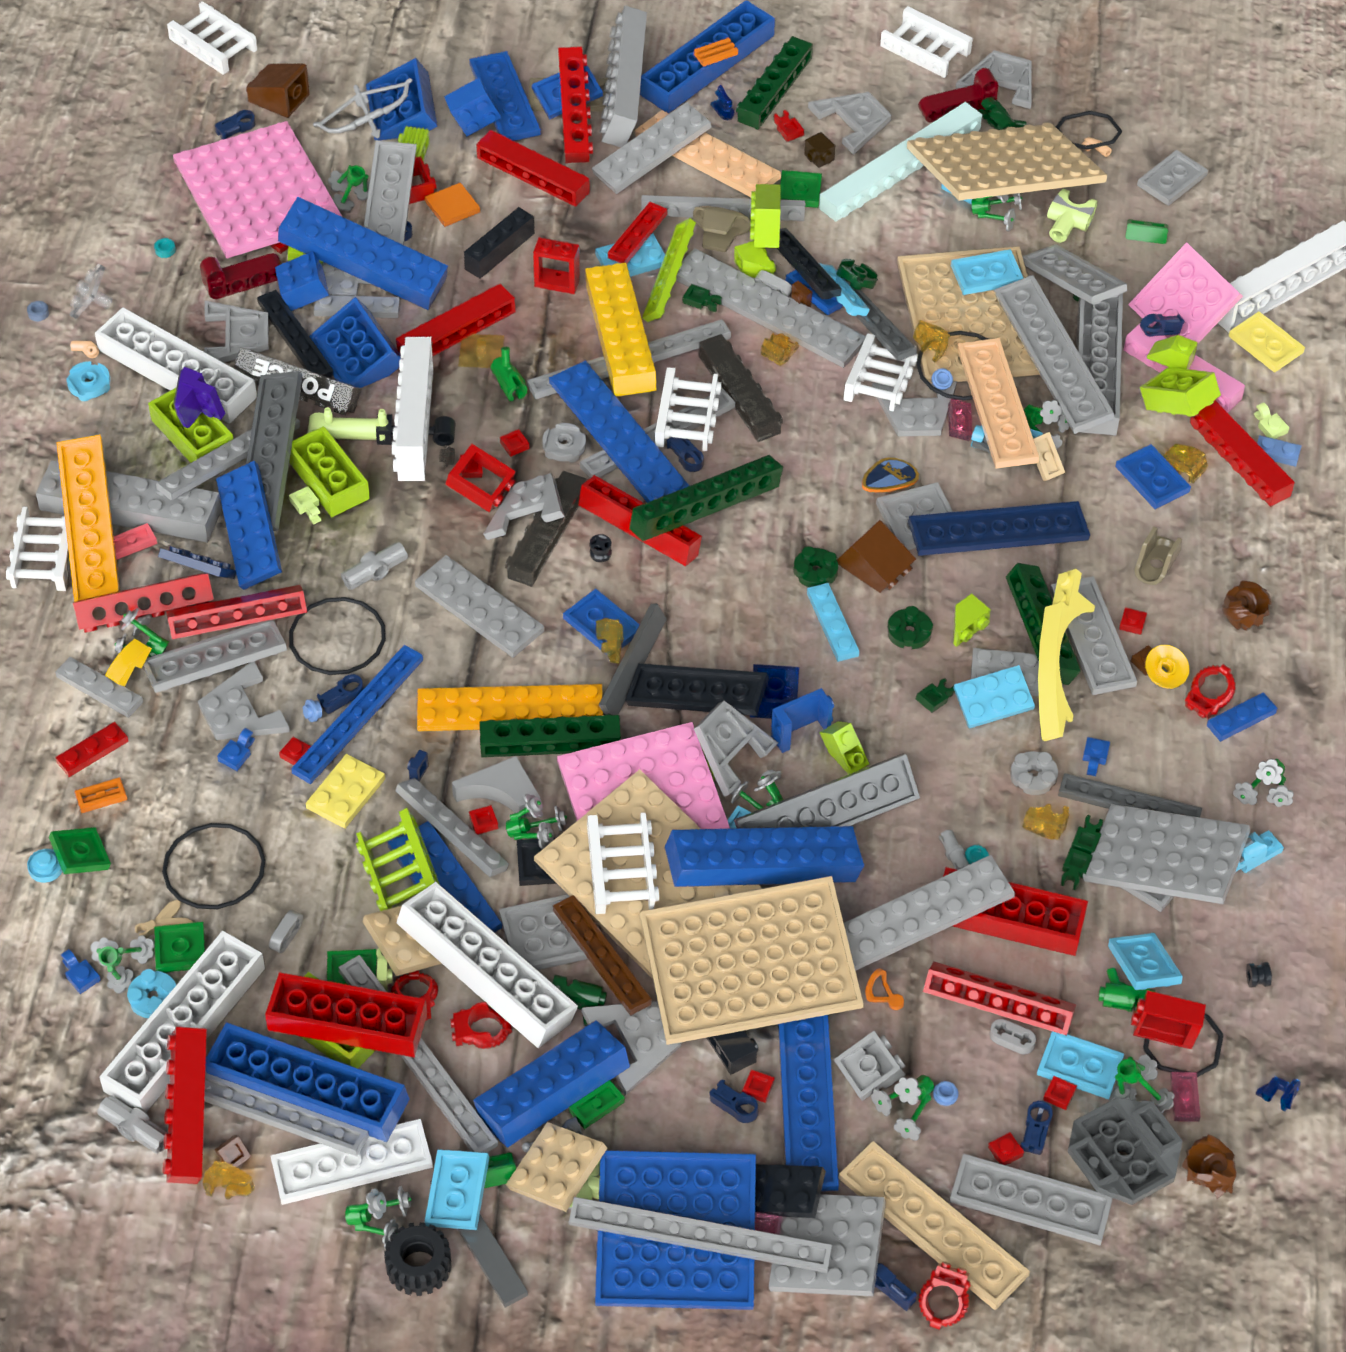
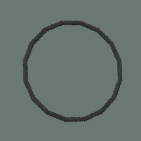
[916,331,988,400]
[289,597,386,675]
[162,823,266,910]

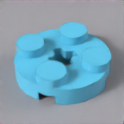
[66,361,110,401]
[127,969,176,1018]

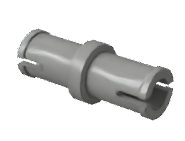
[939,830,969,870]

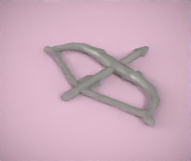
[313,78,412,139]

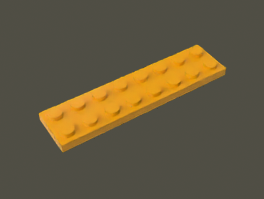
[56,435,120,601]
[417,684,603,731]

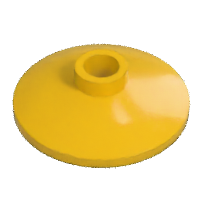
[1145,645,1189,689]

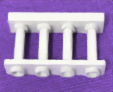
[167,1,257,75]
[881,6,973,78]
[844,333,919,411]
[655,367,722,451]
[6,507,70,591]
[587,812,659,914]

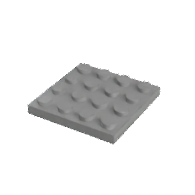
[769,1195,886,1296]

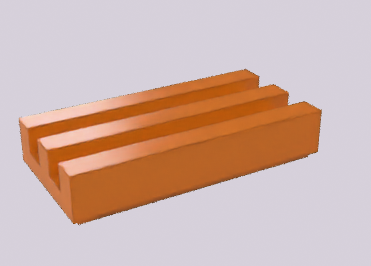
[694,38,738,67]
[75,777,127,814]

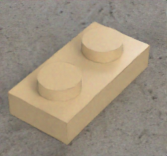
[1033,432,1065,481]

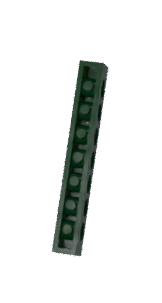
[629,454,783,541]

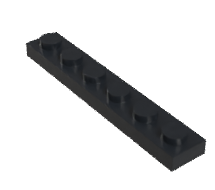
[776,228,842,299]
[257,290,334,382]

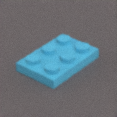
[595,233,665,277]
[951,249,1023,295]
[954,665,1035,729]
[1108,933,1183,990]
[1037,1031,1124,1100]
[424,1150,489,1230]

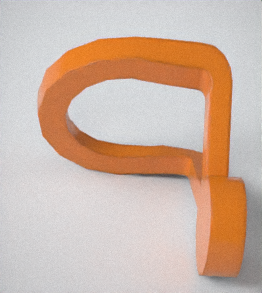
[865,968,904,1010]

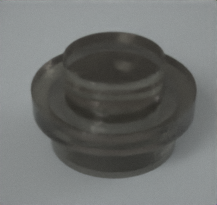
[439,445,455,467]

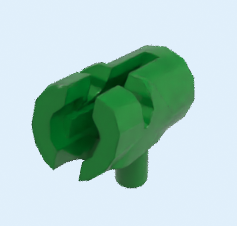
[490,347,528,401]
[1098,968,1155,1012]

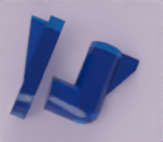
[710,85,735,120]
[1256,1077,1300,1112]

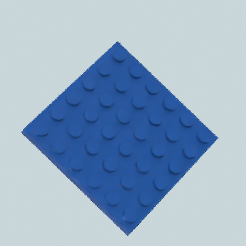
[595,1151,756,1310]

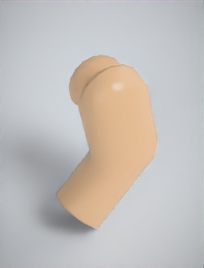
[1081,137,1112,157]
[71,341,99,358]

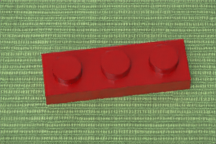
[55,722,129,777]

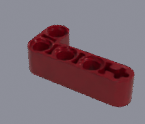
[918,68,999,123]
[200,253,282,299]

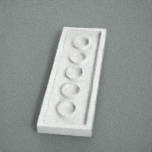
[271,1119,433,1205]

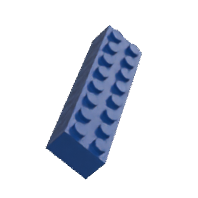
[640,0,775,113]
[278,196,448,310]
[665,826,864,887]
[205,1022,410,1142]

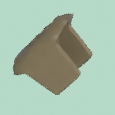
[693,206,751,252]
[1134,526,1182,585]

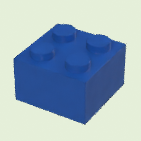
[444,78,502,136]
[275,251,329,311]

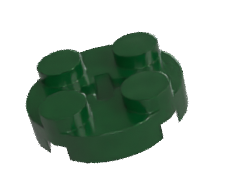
[836,259,878,290]
[793,546,838,587]
[887,606,933,649]

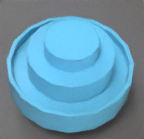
[27,849,63,883]

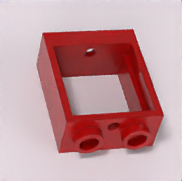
[409,156,437,204]
[533,237,580,294]
[445,444,516,513]
[1131,990,1206,1050]

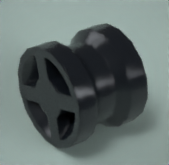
[589,534,612,562]
[1246,962,1272,988]

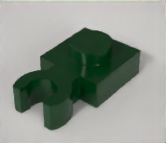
[682,284,722,312]
[915,678,955,713]
[1071,815,1103,854]
[1060,847,1093,890]

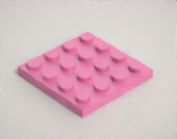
[1128,243,1243,343]

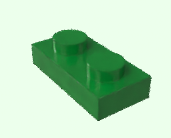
[569,1080,625,1130]

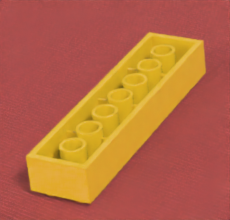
[585,263,657,397]

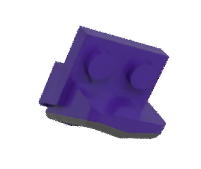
[174,366,226,428]

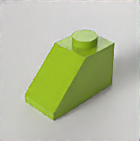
[1146,335,1198,369]

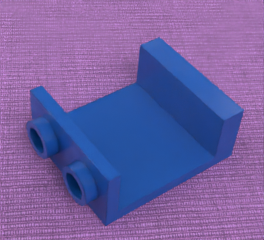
[771,688,834,753]

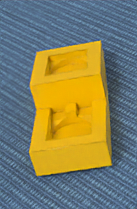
[105,639,152,687]

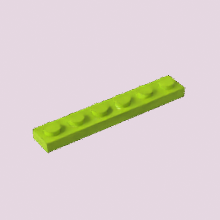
[642,218,696,323]

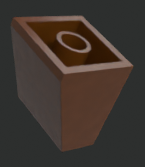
[246,63,310,118]
[837,520,916,593]

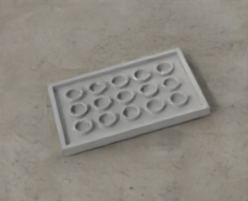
[1083,804,1250,904]

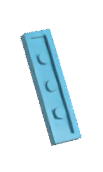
[819,263,870,316]
[807,583,859,662]

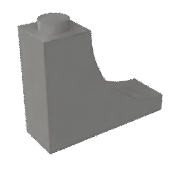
[452,756,541,818]

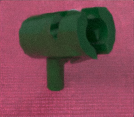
[978,97,1027,130]
[552,975,607,1026]

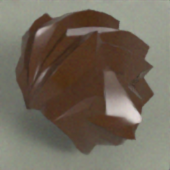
[1222,580,1271,631]
[1182,1134,1236,1199]

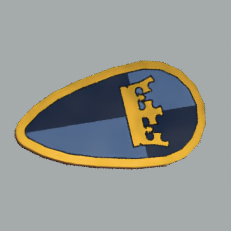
[862,458,919,494]

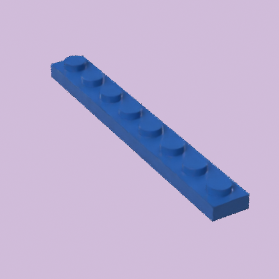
[291,645,423,784]

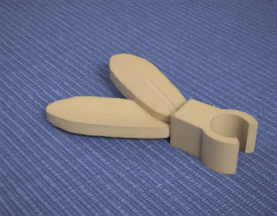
[135,900,193,939]

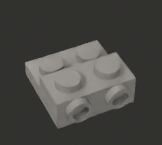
[834,1031,906,1101]

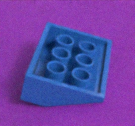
[366,58,438,141]
[309,297,401,394]

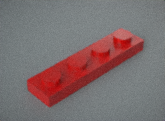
[608,202,668,264]

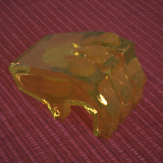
[913,320,950,362]
[761,333,799,366]
[1163,444,1208,484]
[596,618,623,664]
[1022,804,1069,840]
[203,1161,255,1199]

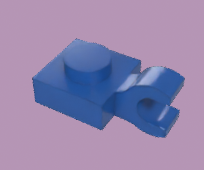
[217,728,255,771]
[1083,737,1110,776]
[61,949,101,994]

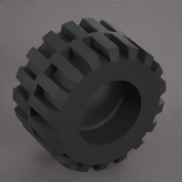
[384,1222,451,1296]

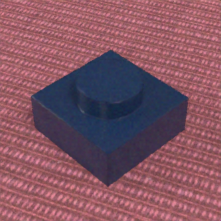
[407,750,429,782]

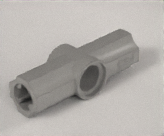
[341,542,408,590]
[97,1095,168,1154]

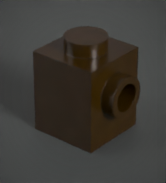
[804,132,836,168]

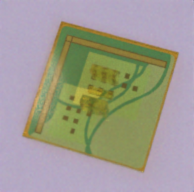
[458,334,504,368]

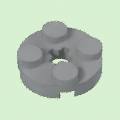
[542,423,586,462]
[1010,751,1058,795]

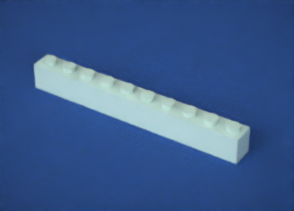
[819,102,982,222]

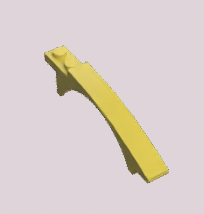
[1038,569,1095,741]

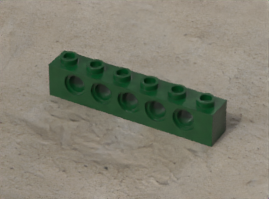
[736,36,813,130]
[1006,563,1081,685]
[479,714,621,758]

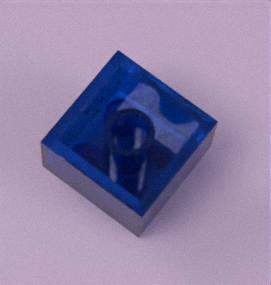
[750,664,800,719]

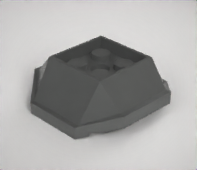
[1067,1098,1183,1205]

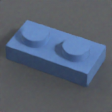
[1257,435,1302,467]

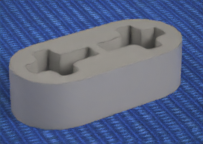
[754,270,792,297]
[269,910,303,953]
[989,1019,1036,1055]

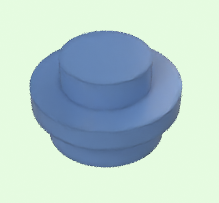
[931,368,953,390]
[303,699,322,722]
[933,1081,958,1106]

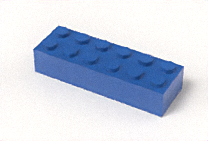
[474,1020,630,1148]

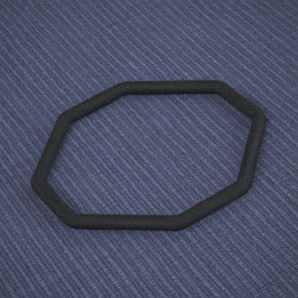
[1056,111,1122,150]
[1143,1013,1223,1078]

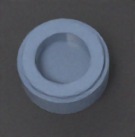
[27,301,49,321]

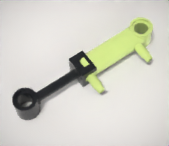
[307,407,456,446]

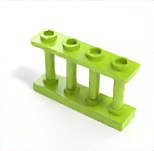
[356,808,440,911]

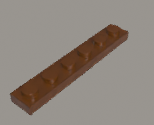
[553,895,652,1016]

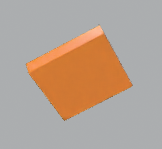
[425,182,480,227]

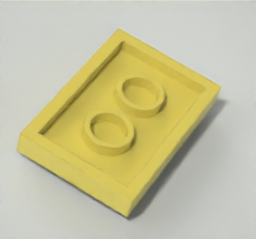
[1229,311,1305,373]
[306,754,386,829]

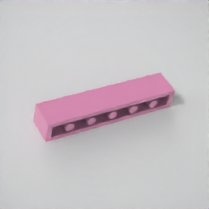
[1124,324,1245,413]

